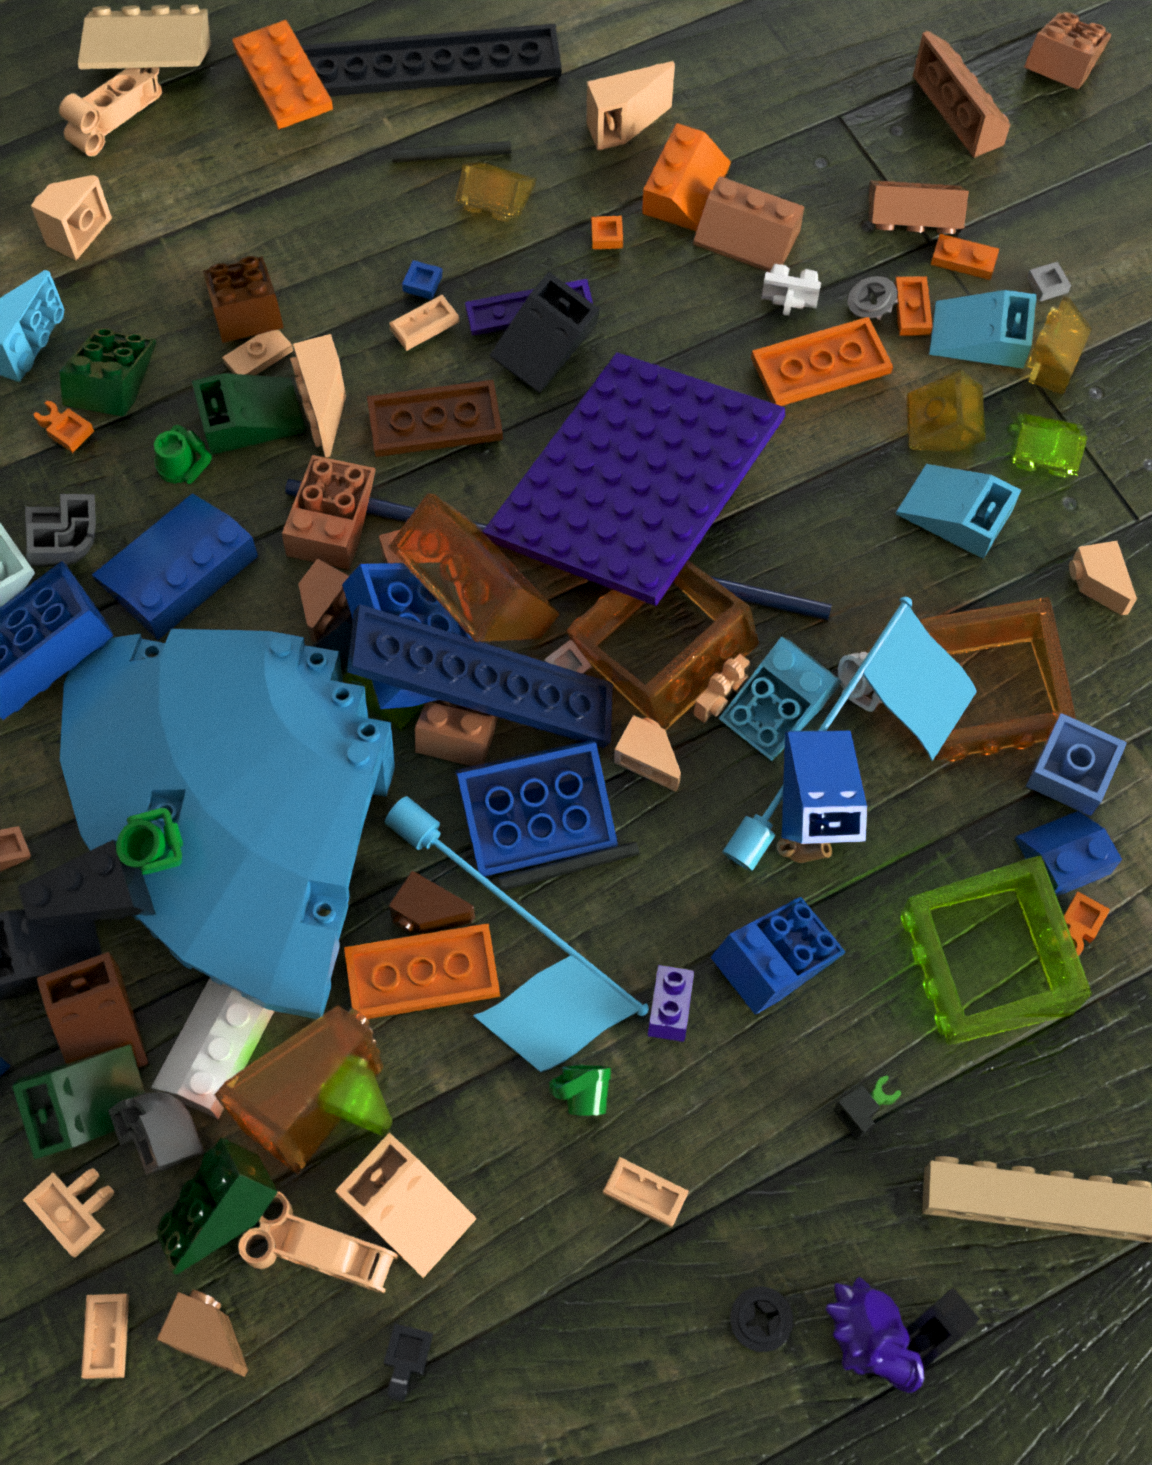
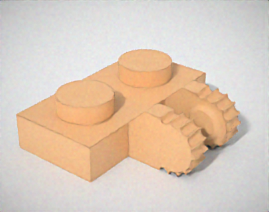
[694,654,750,723]
[23,1168,114,1258]

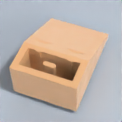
[587,61,675,151]
[290,334,346,458]
[335,1133,476,1278]

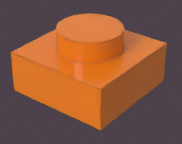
[591,216,623,249]

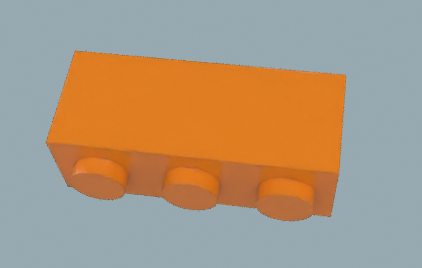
[642,123,731,232]

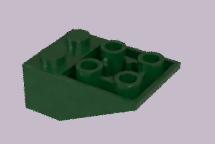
[59,328,156,417]
[192,373,306,455]
[12,1043,146,1160]
[156,1137,278,1275]

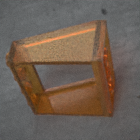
[389,494,560,642]
[567,560,759,731]
[919,597,1076,761]
[214,1005,383,1175]

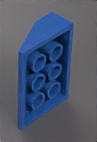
[92,493,258,640]
[0,561,114,720]
[342,562,474,709]
[455,740,618,877]

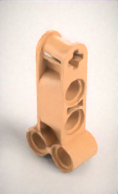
[59,67,162,156]
[238,1191,398,1294]

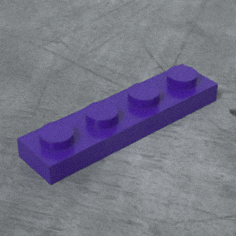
[465,279,593,336]

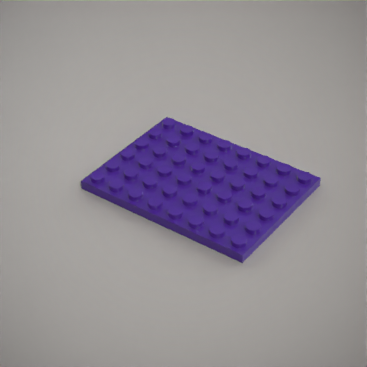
[482,352,785,606]

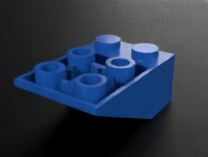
[782,730,867,844]
[711,897,846,1015]

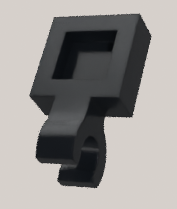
[383,1323,433,1402]

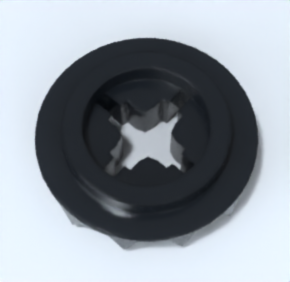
[730,1286,793,1353]

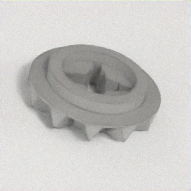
[848,276,898,320]

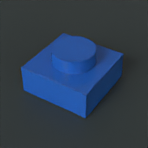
[402,260,443,300]

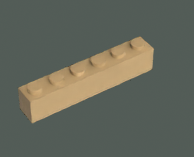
[922,1156,1152,1243]

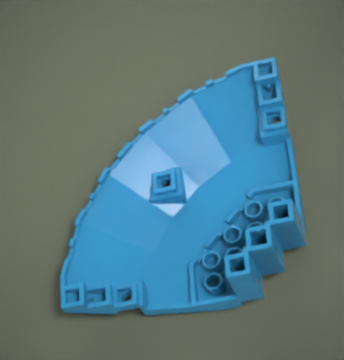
[60,629,395,1020]

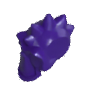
[826,1277,924,1393]

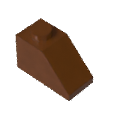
[389,871,475,934]

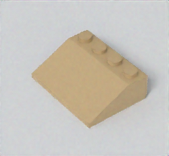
[78,4,211,69]

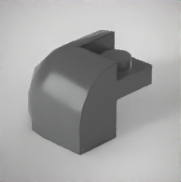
[25,494,96,566]
[108,1092,204,1175]

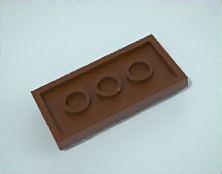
[367,380,503,457]

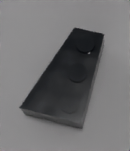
[18,840,156,927]

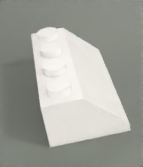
[151,978,274,1119]

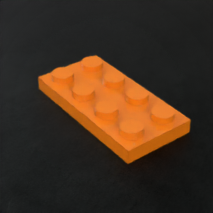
[232,20,333,130]
[751,317,893,406]
[344,923,500,1021]

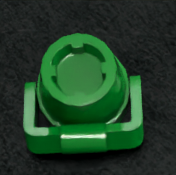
[154,425,212,484]
[116,808,184,875]
[549,1064,611,1115]

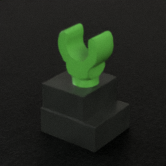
[833,1075,901,1140]

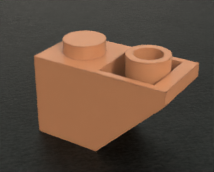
[298,559,349,642]

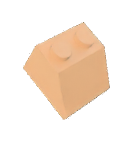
[31,175,112,261]

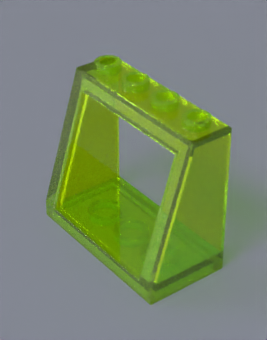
[901,856,1092,1045]

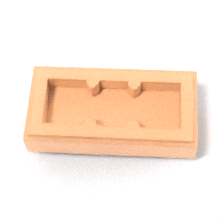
[389,295,459,351]
[222,329,293,375]
[603,1157,689,1228]
[81,1294,129,1379]

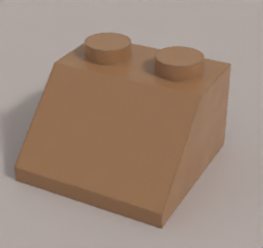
[157,1290,248,1377]

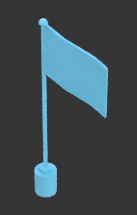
[722,596,977,872]
[385,796,649,1073]

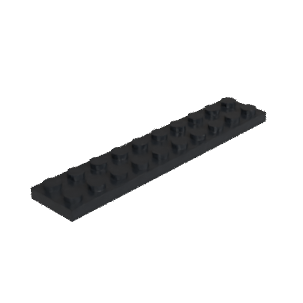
[301,23,562,97]

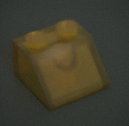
[455,162,537,222]
[907,369,985,452]

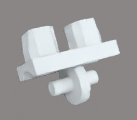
[761,264,821,316]

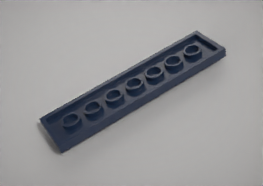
[347,604,613,748]

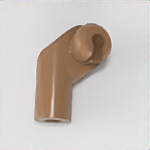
[776,838,832,863]

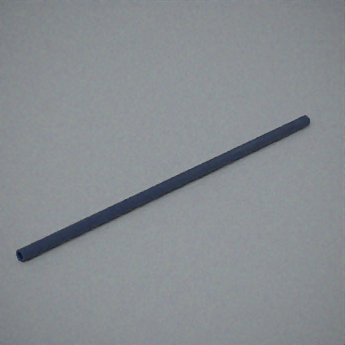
[285,479,832,621]

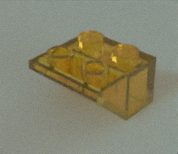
[1027,296,1092,395]

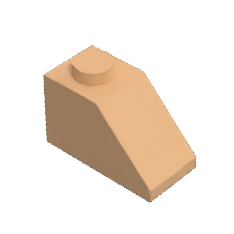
[1069,541,1137,616]
[614,715,681,792]

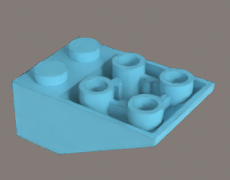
[0,270,65,382]
[929,290,1037,368]
[896,464,1021,559]
[718,637,843,761]

